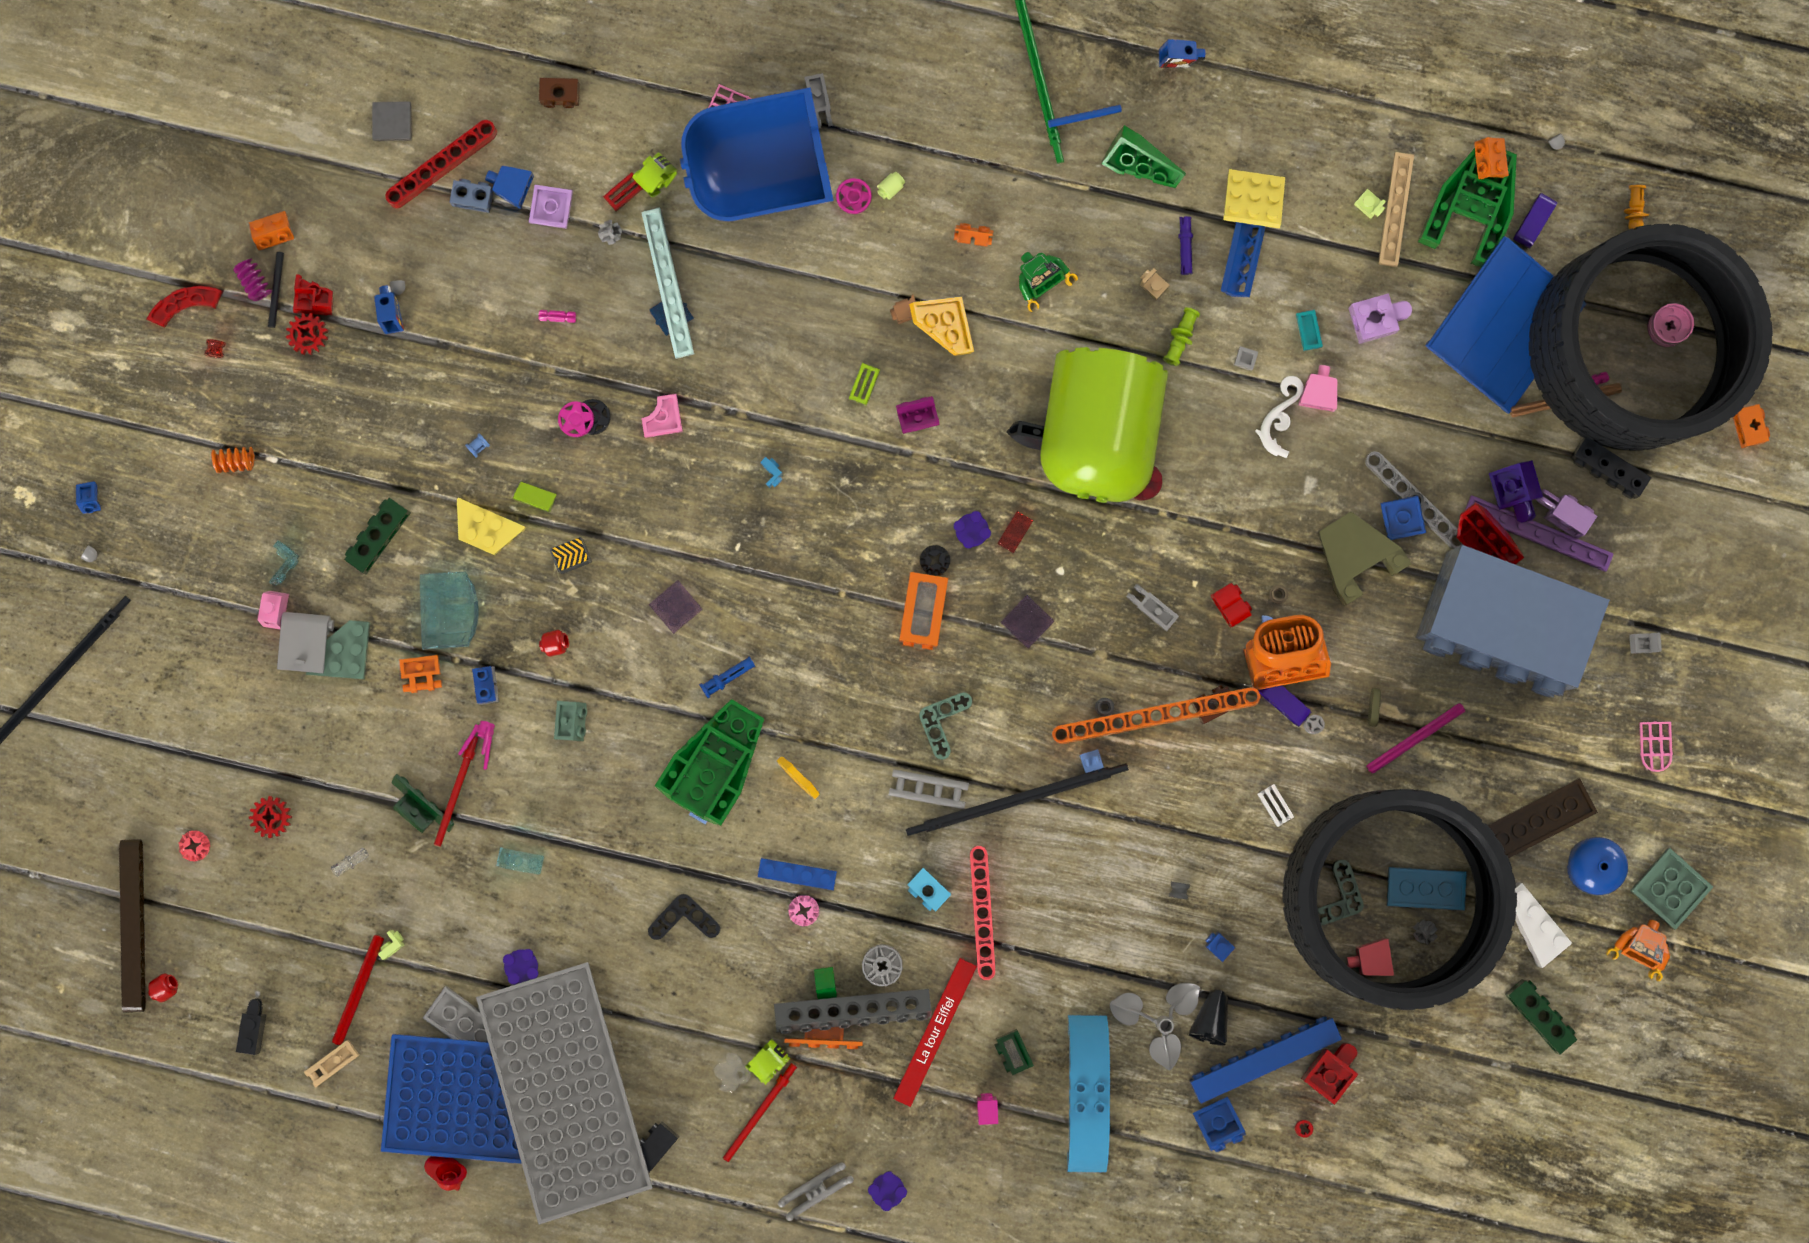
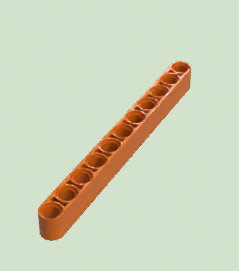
[1052,688,1260,744]

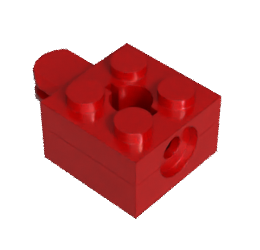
[1301,1043,1358,1105]

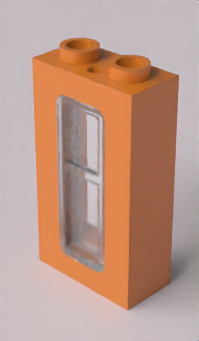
[899,572,948,650]

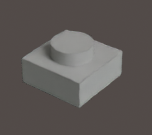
[1234,346,1258,371]

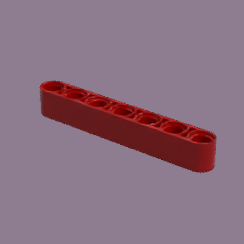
[385,120,497,208]

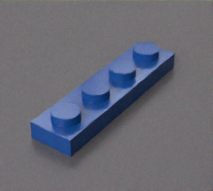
[758,858,837,891]

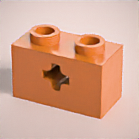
[1733,404,1770,449]

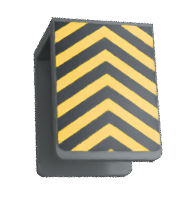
[550,537,592,574]

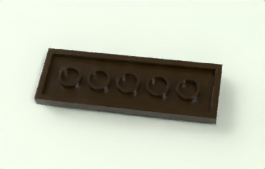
[1488,778,1598,858]

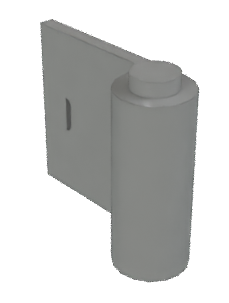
[277,612,334,673]

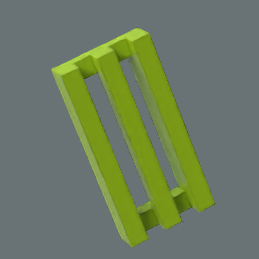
[849,363,880,406]

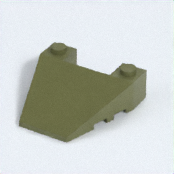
[1318,512,1412,606]

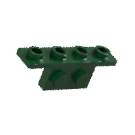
[392,774,454,833]

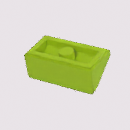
[513,482,557,512]

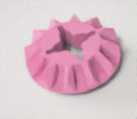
[788,895,819,926]

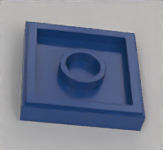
[1380,495,1426,540]

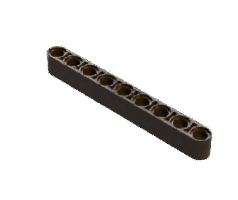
[119,839,146,1013]

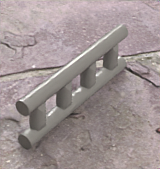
[889,769,969,809]

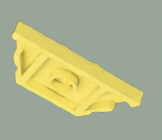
[457,498,526,555]

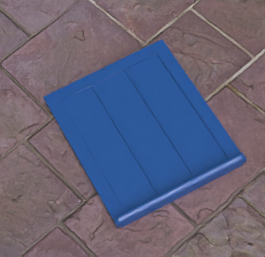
[1425,236,1586,414]

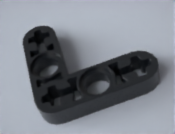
[648,894,721,940]

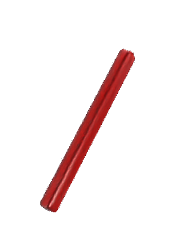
[332,935,384,1045]

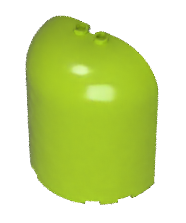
[1040,347,1168,503]

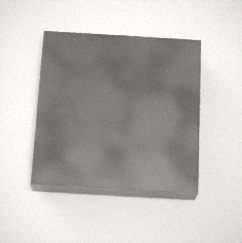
[372,102,411,141]

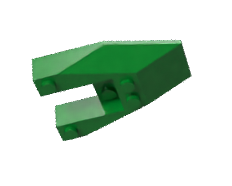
[1418,148,1517,268]

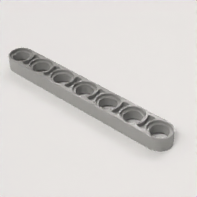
[1365,451,1463,549]

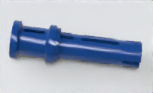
[699,656,756,699]

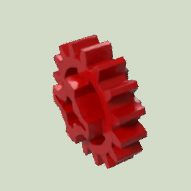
[286,313,329,355]
[249,796,292,838]

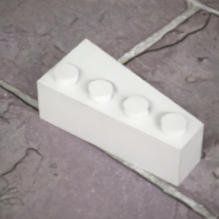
[1515,882,1572,968]

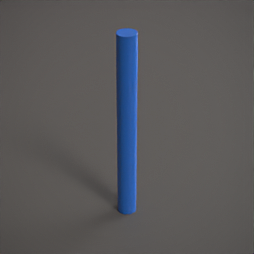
[1048,105,1122,128]

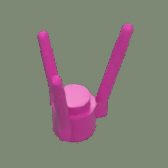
[458,721,495,770]

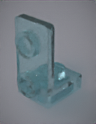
[269,540,300,586]
[496,847,544,875]

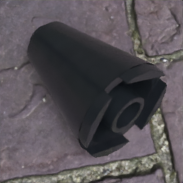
[1189,989,1228,1046]

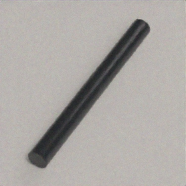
[268,252,284,328]

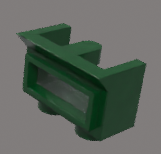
[994,1029,1034,1075]

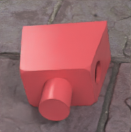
[1346,938,1394,976]

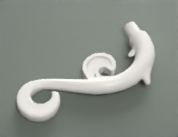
[1255,376,1304,458]

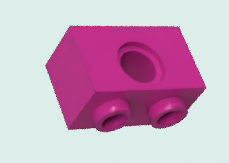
[977,1093,999,1125]

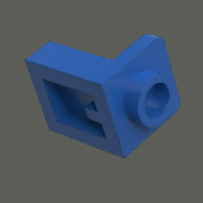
[76,481,101,514]
[1205,932,1235,962]

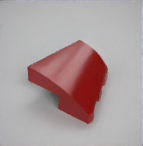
[293,274,333,315]

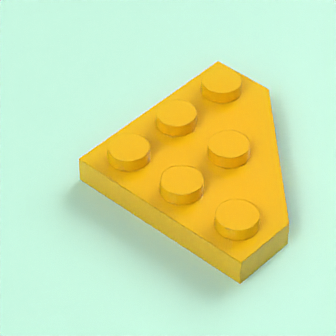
[909,297,974,356]

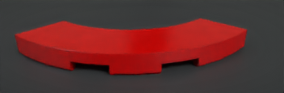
[146,286,223,328]

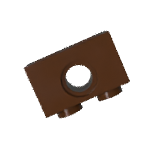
[539,78,580,108]

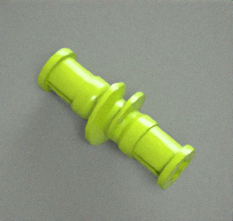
[1163,307,1200,366]

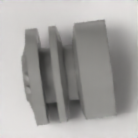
[862,944,903,986]

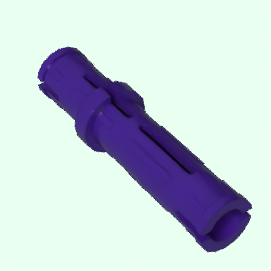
[1178,216,1193,275]

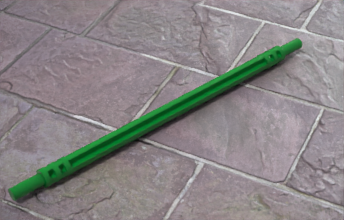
[1015,0,1064,164]

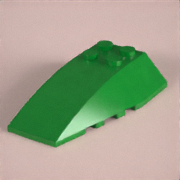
[655,699,764,826]

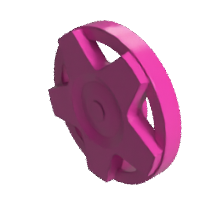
[836,178,872,214]
[558,401,594,437]

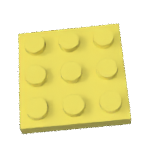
[1223,169,1285,228]

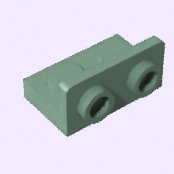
[554,701,587,741]

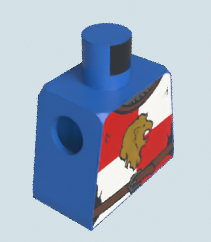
[1159,39,1206,68]

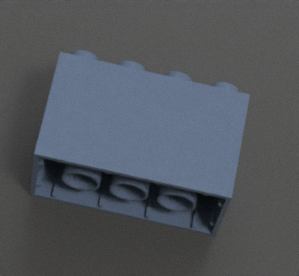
[1416,545,1610,698]

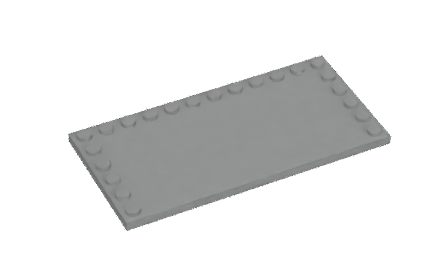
[476,962,653,1225]

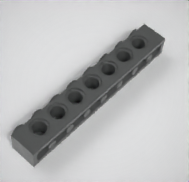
[774,989,931,1034]

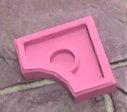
[642,394,683,438]

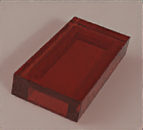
[997,511,1033,554]

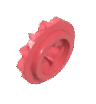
[179,831,210,861]

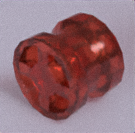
[204,339,226,358]

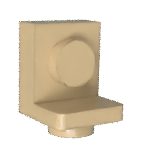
[1140,268,1170,300]

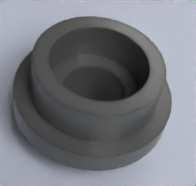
[1095,698,1114,717]

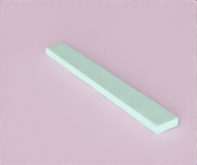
[641,207,694,359]

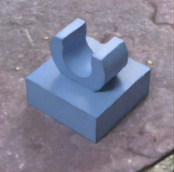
[1079,749,1104,773]

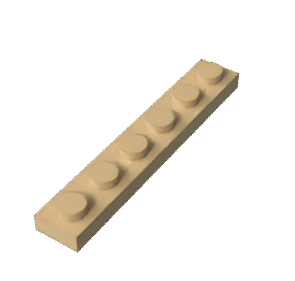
[1378,152,1414,267]

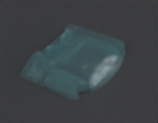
[420,571,479,650]

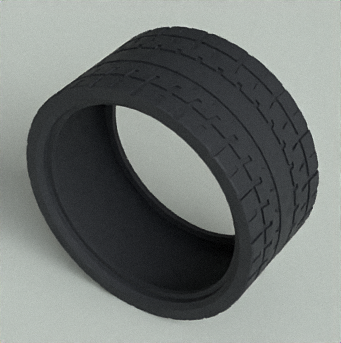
[1529,224,1773,451]
[1282,789,1517,1010]

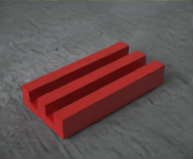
[603,172,643,212]

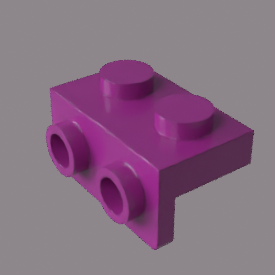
[896,396,940,434]

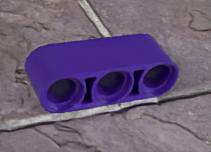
[1513,193,1557,249]
[1258,686,1312,727]

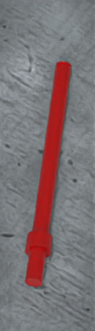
[434,736,479,847]
[723,1063,797,1162]

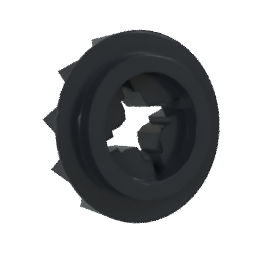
[920,545,950,576]

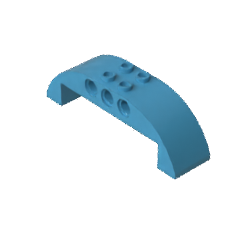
[1067,1015,1110,1172]

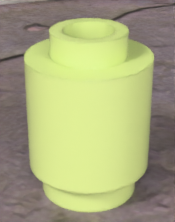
[877,172,905,200]

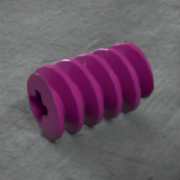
[233,258,272,301]

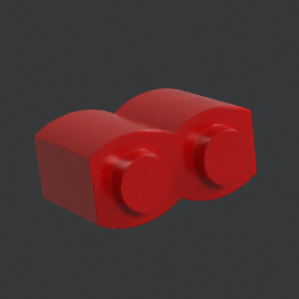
[1210,583,1252,628]

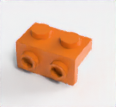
[1474,137,1509,179]
[249,211,294,250]

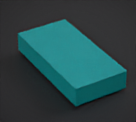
[1296,310,1323,351]

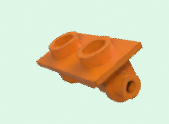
[954,223,993,247]

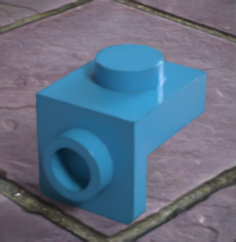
[760,457,783,488]

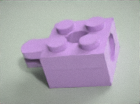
[1349,293,1412,344]
[1536,489,1597,538]

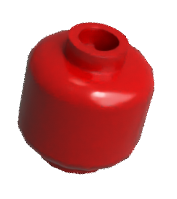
[539,630,569,657]
[148,973,178,1002]

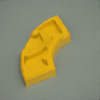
[777,757,820,799]

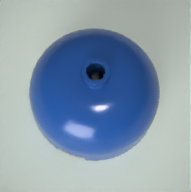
[1567,837,1628,895]

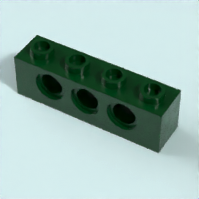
[344,498,411,574]
[1505,979,1578,1055]

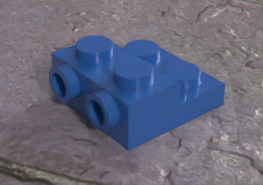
[1193,1097,1246,1152]

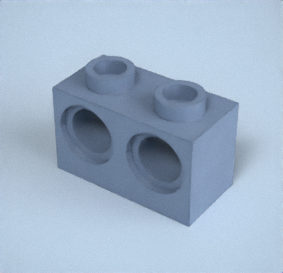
[450,179,494,213]

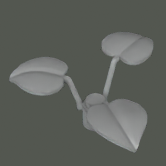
[1109,983,1200,1070]

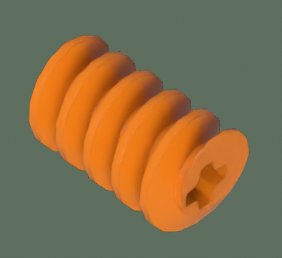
[211,447,255,473]

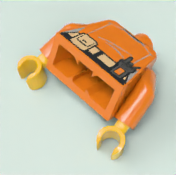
[1606,920,1670,981]

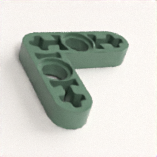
[919,692,972,760]
[1318,860,1364,926]

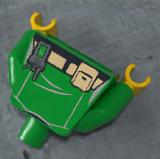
[1019,252,1078,312]

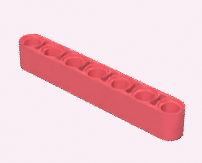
[970,846,995,980]

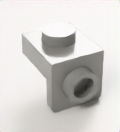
[1629,633,1662,654]

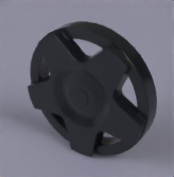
[582,399,611,435]

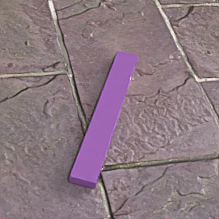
[1465,495,1613,572]

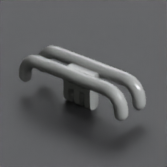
[778,1162,854,1221]

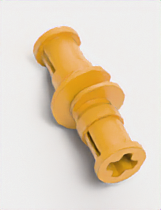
[1624,185,1649,229]

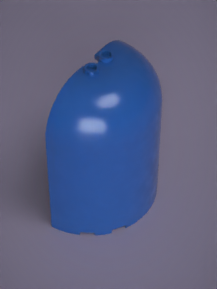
[680,87,834,222]

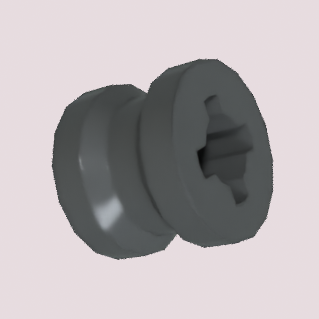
[1169,881,1190,900]

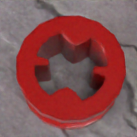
[1295,1120,1313,1138]

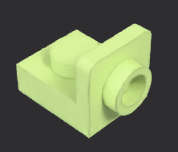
[1354,189,1386,219]
[378,930,404,960]

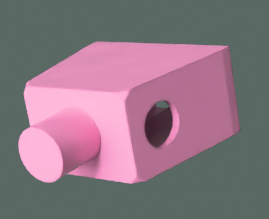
[1298,365,1337,412]
[258,591,289,629]

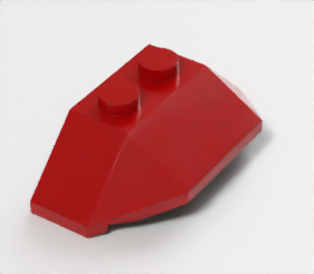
[1457,503,1524,564]

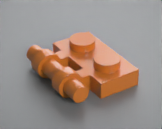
[399,655,442,693]

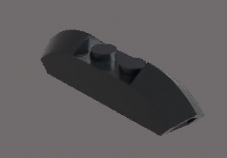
[1007,421,1045,450]

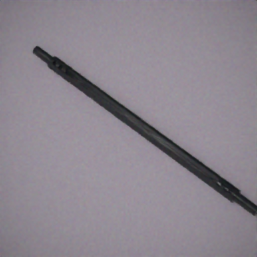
[0,595,131,744]
[906,763,1129,836]

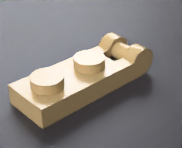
[304,1040,360,1088]

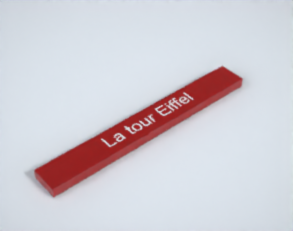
[893,958,977,1107]

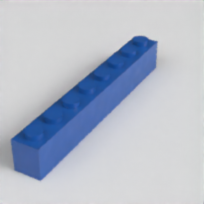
[1189,1015,1342,1103]

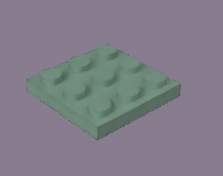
[1630,848,1713,930]

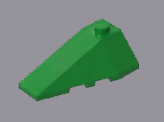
[1101,125,1186,188]

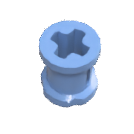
[465,433,490,458]

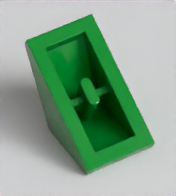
[814,967,837,1000]

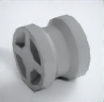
[1303,715,1325,734]

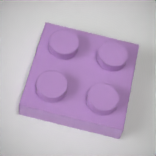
[529,185,573,229]

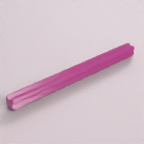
[1366,703,1465,774]

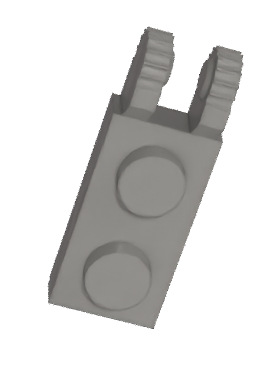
[804,73,833,128]
[1126,584,1179,632]

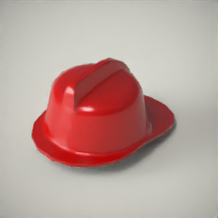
[424,1156,467,1191]

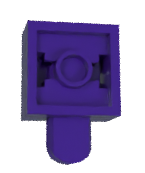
[1489,460,1543,523]

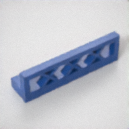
[1221,222,1266,297]

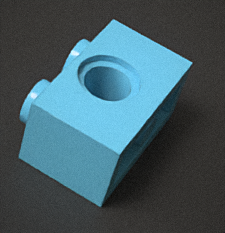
[907,868,951,911]

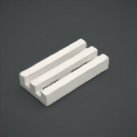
[1257,784,1294,827]

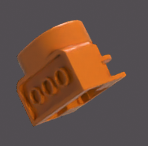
[1243,615,1331,690]

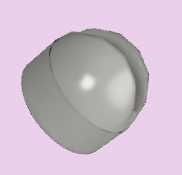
[1548,133,1565,150]
[390,280,405,295]
[81,545,98,562]

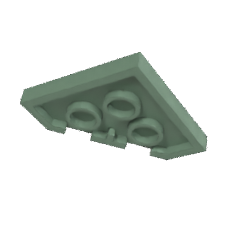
[306,620,370,680]

